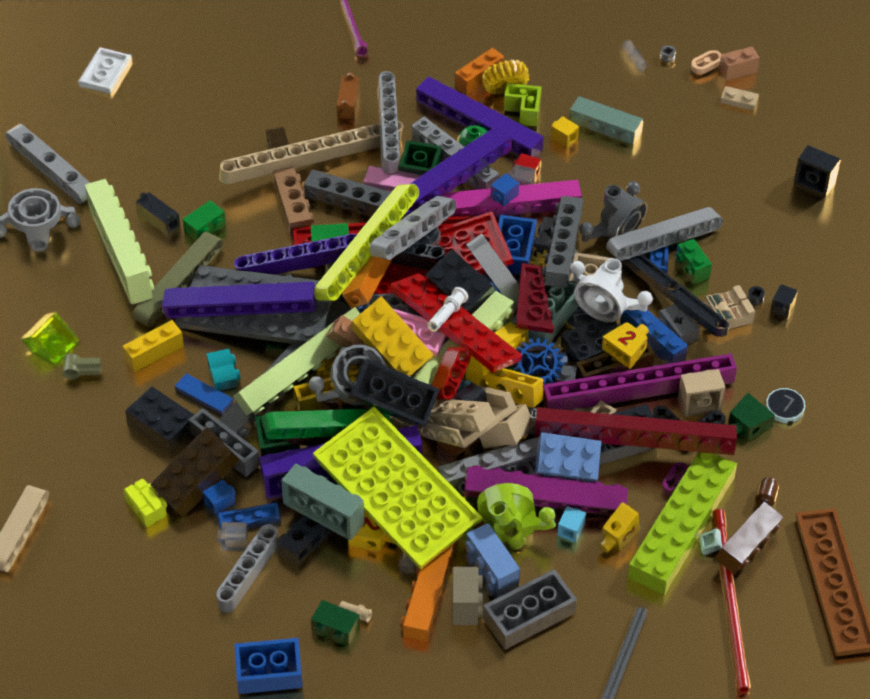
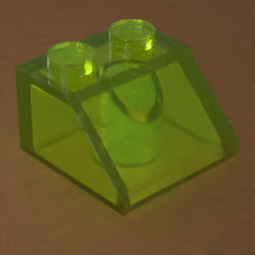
[21,312,80,366]

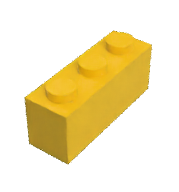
[122,320,184,372]

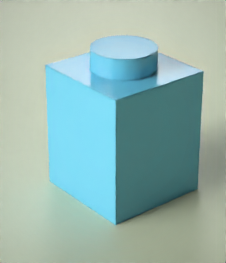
[557,506,586,542]

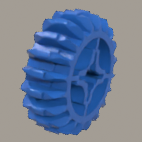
[512,338,564,385]

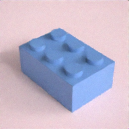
[535,433,601,483]
[465,523,520,599]

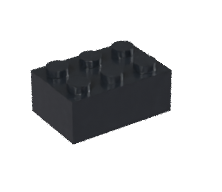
[425,249,494,315]
[125,386,195,454]

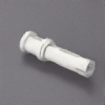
[427,287,468,332]

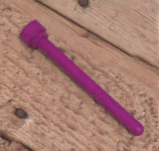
[341,0,369,56]

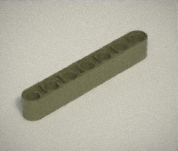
[132,232,223,327]

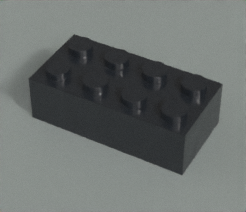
[348,358,440,429]

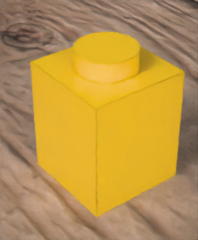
[550,116,579,148]

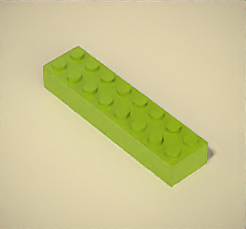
[627,452,737,595]

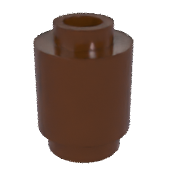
[755,477,779,507]

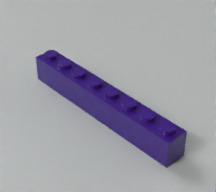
[416,76,544,157]
[400,125,512,220]
[162,282,317,318]

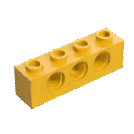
[466,368,543,408]

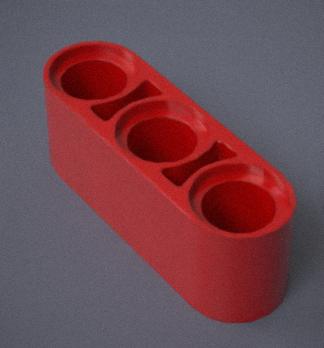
[431,347,471,400]

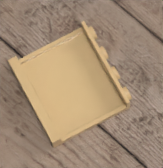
[417,385,517,448]

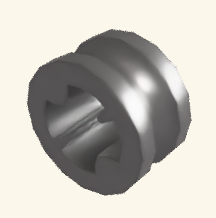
[660,45,676,62]

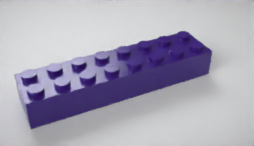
[259,425,422,499]

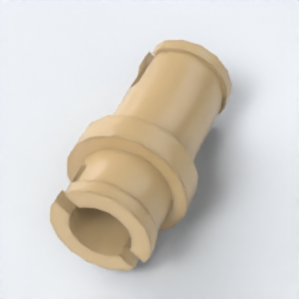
[339,601,372,623]

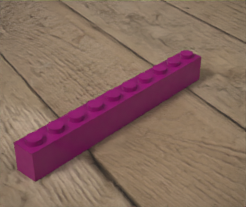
[543,354,737,410]

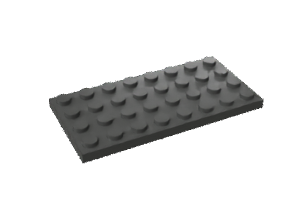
[174,265,335,345]

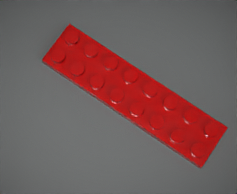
[390,273,522,373]

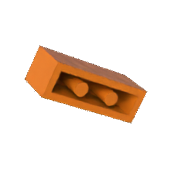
[455,47,505,96]

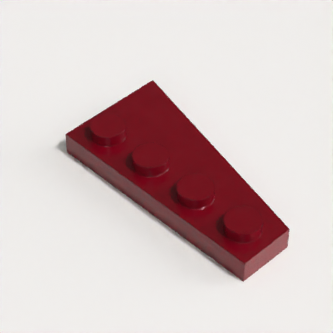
[515,263,554,334]

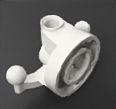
[570,258,653,322]

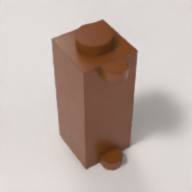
[336,73,360,119]

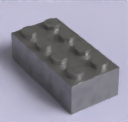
[483,569,577,650]

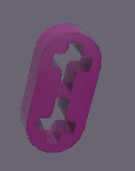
[662,462,689,497]

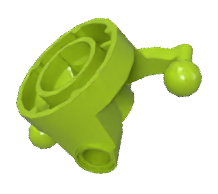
[461,483,556,550]

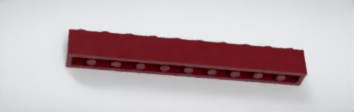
[535,408,737,455]

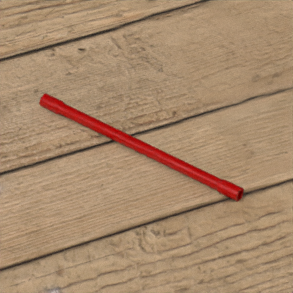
[712,509,751,693]

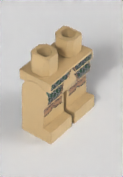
[704,285,755,329]

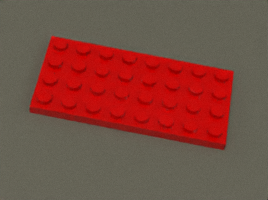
[373,211,514,295]

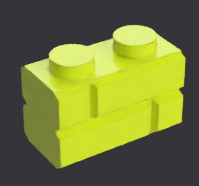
[123,479,167,527]

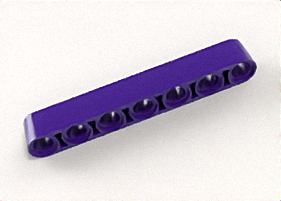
[234,234,356,275]

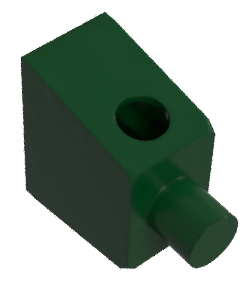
[728,393,775,439]

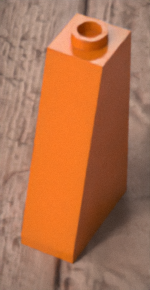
[342,256,392,309]

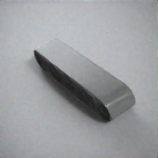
[466,233,519,314]
[216,524,278,613]

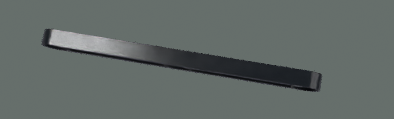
[621,254,729,337]

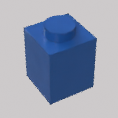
[490,173,519,207]
[203,480,236,516]

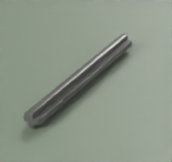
[601,607,647,699]

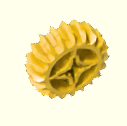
[482,60,529,95]

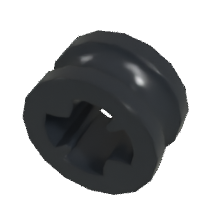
[747,286,765,305]

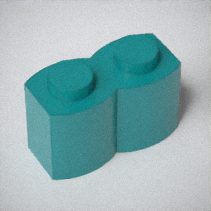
[206,349,241,391]

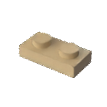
[720,86,759,111]

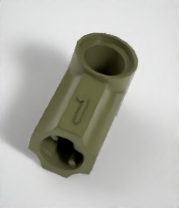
[62,354,102,380]

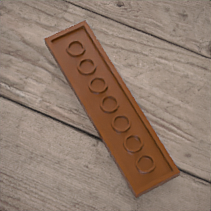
[795,508,870,656]

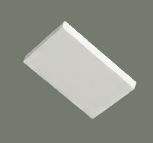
[78,47,132,94]

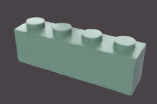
[569,96,643,145]

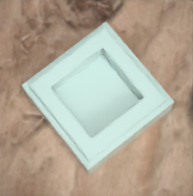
[699,529,722,555]

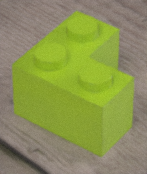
[504,83,541,127]

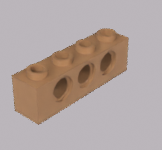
[273,167,314,235]

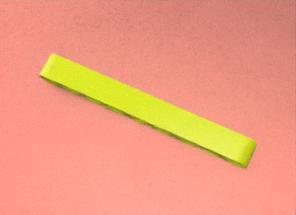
[314,184,419,301]

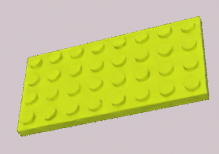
[313,407,482,570]

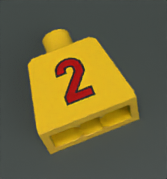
[602,323,649,369]
[599,502,640,553]
[348,511,395,551]

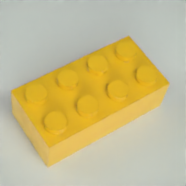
[349,296,433,377]

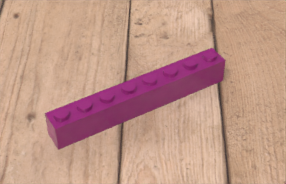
[463,465,628,516]

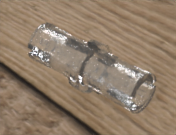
[622,40,647,71]

